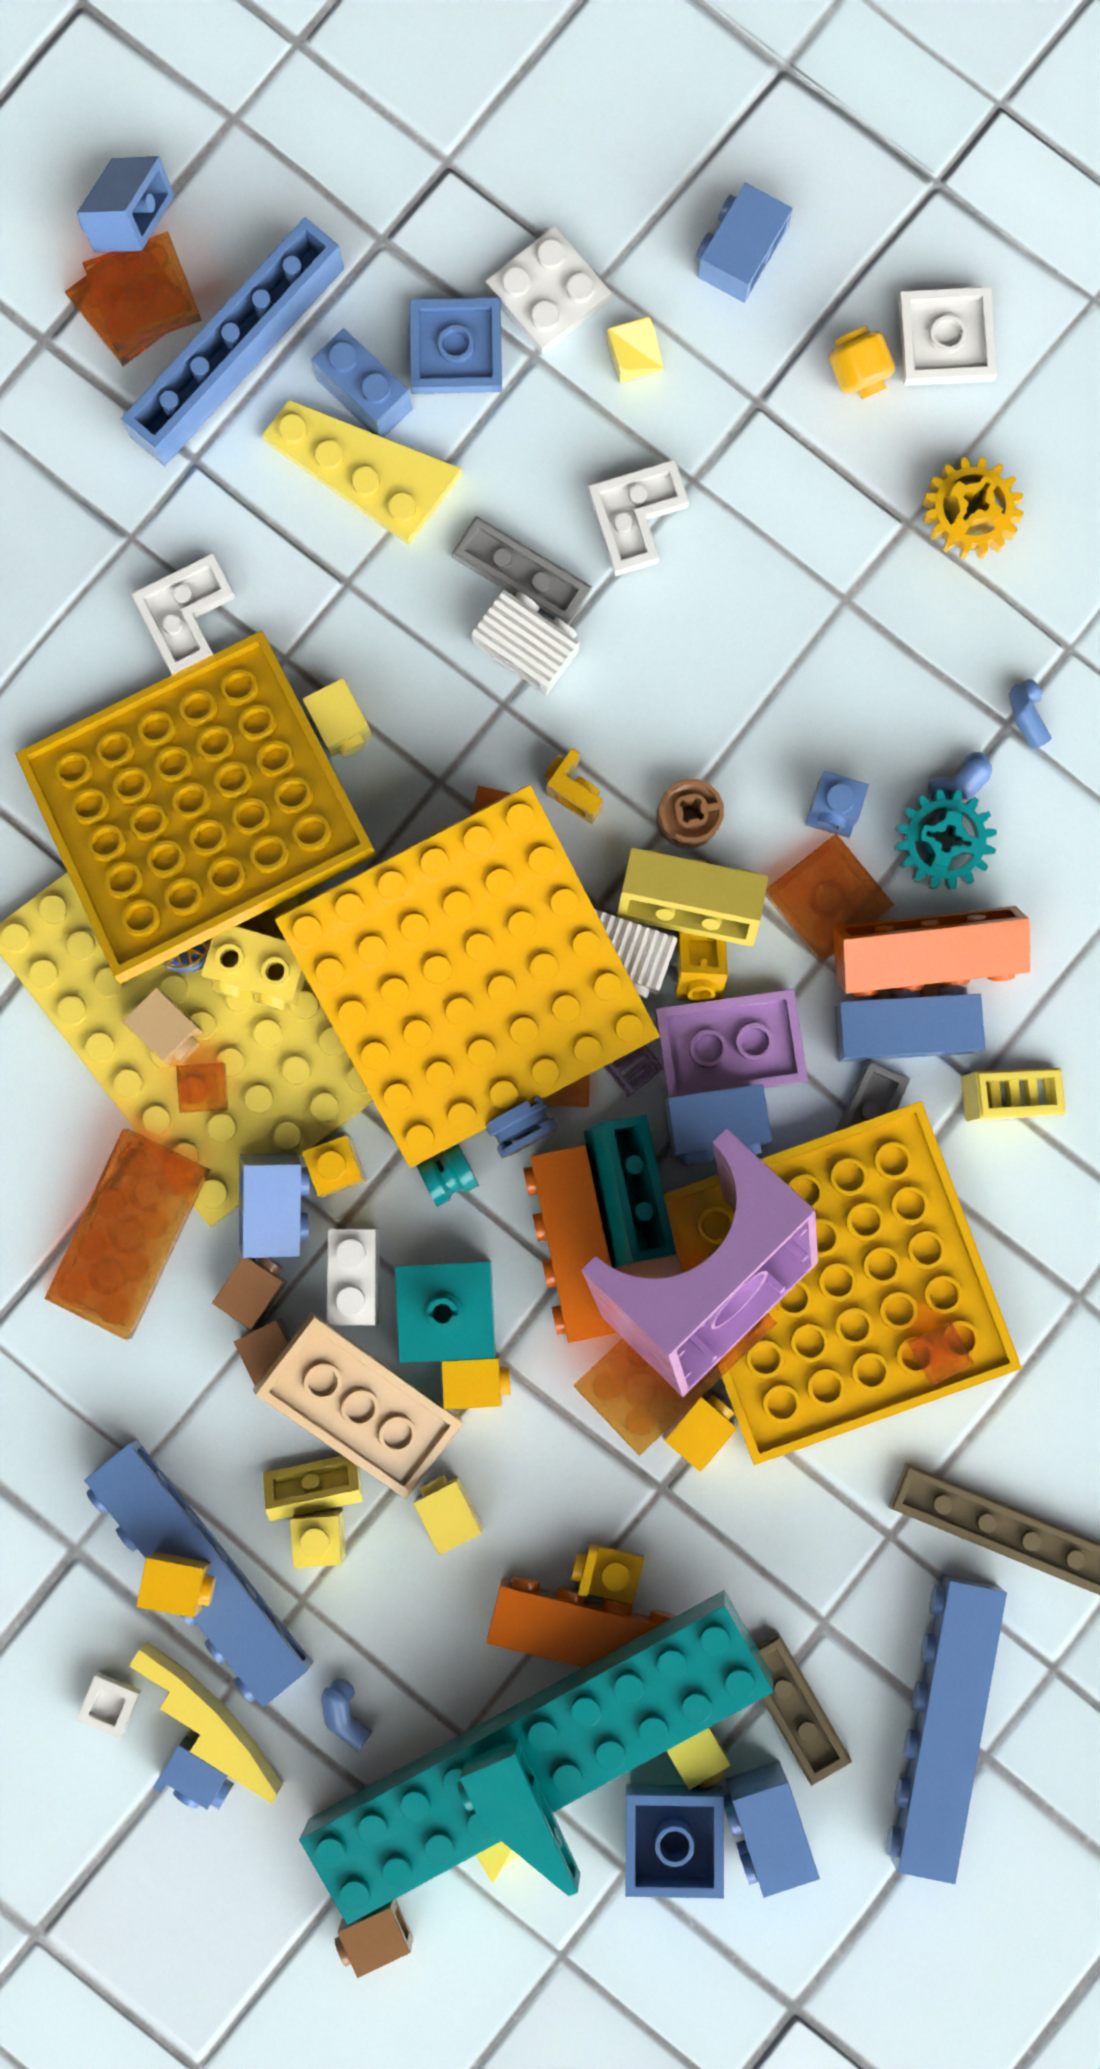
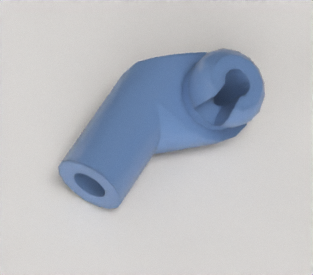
[1009,679,1052,749]
[928,752,992,800]

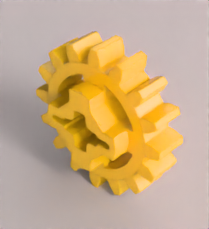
[922,457,1024,559]

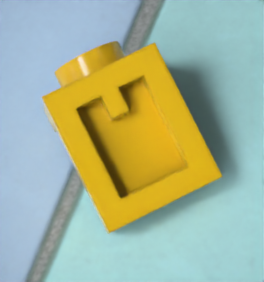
[544,748,603,825]
[675,931,728,1003]
[571,1542,644,1605]

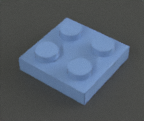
[410,298,502,394]

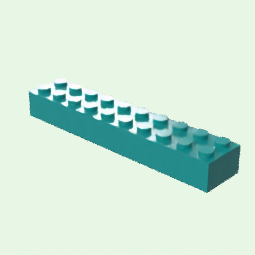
[299,1590,774,1925]

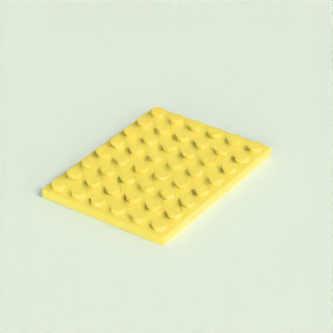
[0,872,374,1227]

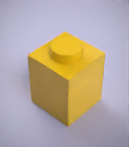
[302,1135,367,1198]
[441,1356,511,1410]
[662,1394,738,1472]
[136,1551,216,1618]

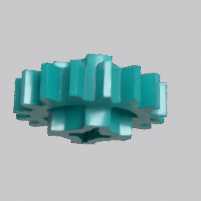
[894,789,997,890]

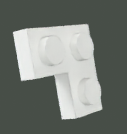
[588,460,689,576]
[131,553,236,675]

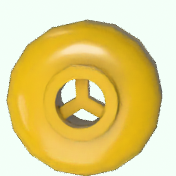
[828,326,895,399]

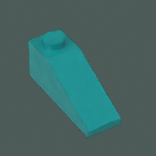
[457,1738,581,1896]

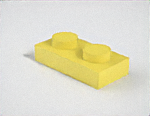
[263,1455,363,1521]

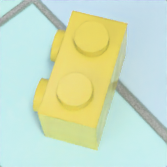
[201,926,306,1011]

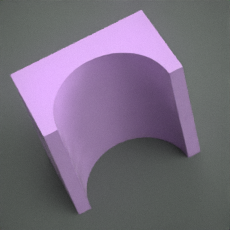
[581,1128,818,1397]

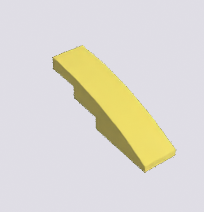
[129,1641,282,1803]

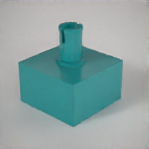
[395,1262,496,1363]

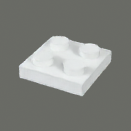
[485,226,612,355]
[898,287,997,386]

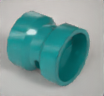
[417,1145,479,1207]

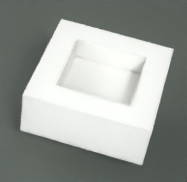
[76,1672,142,1739]

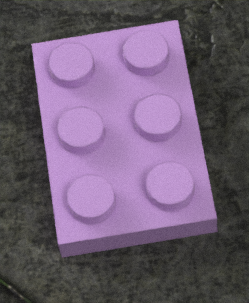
[655,989,808,1097]

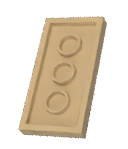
[253,1313,463,1499]

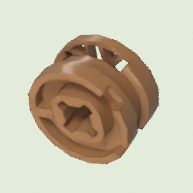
[656,779,724,848]

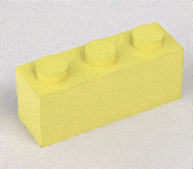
[617,847,768,947]

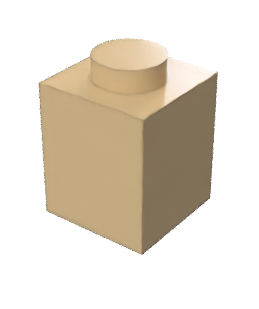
[123,988,204,1065]

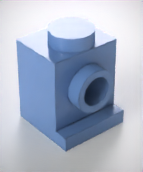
[805,771,869,838]
[153,1735,234,1810]

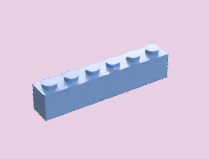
[121,217,344,467]
[84,1440,313,1708]
[886,1574,1007,1884]

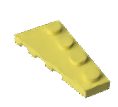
[262,400,462,545]

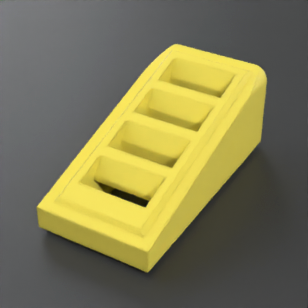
[961,1068,1066,1122]

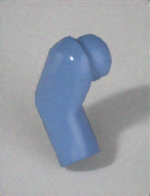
[321,1678,372,1752]

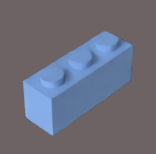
[835,986,985,1062]

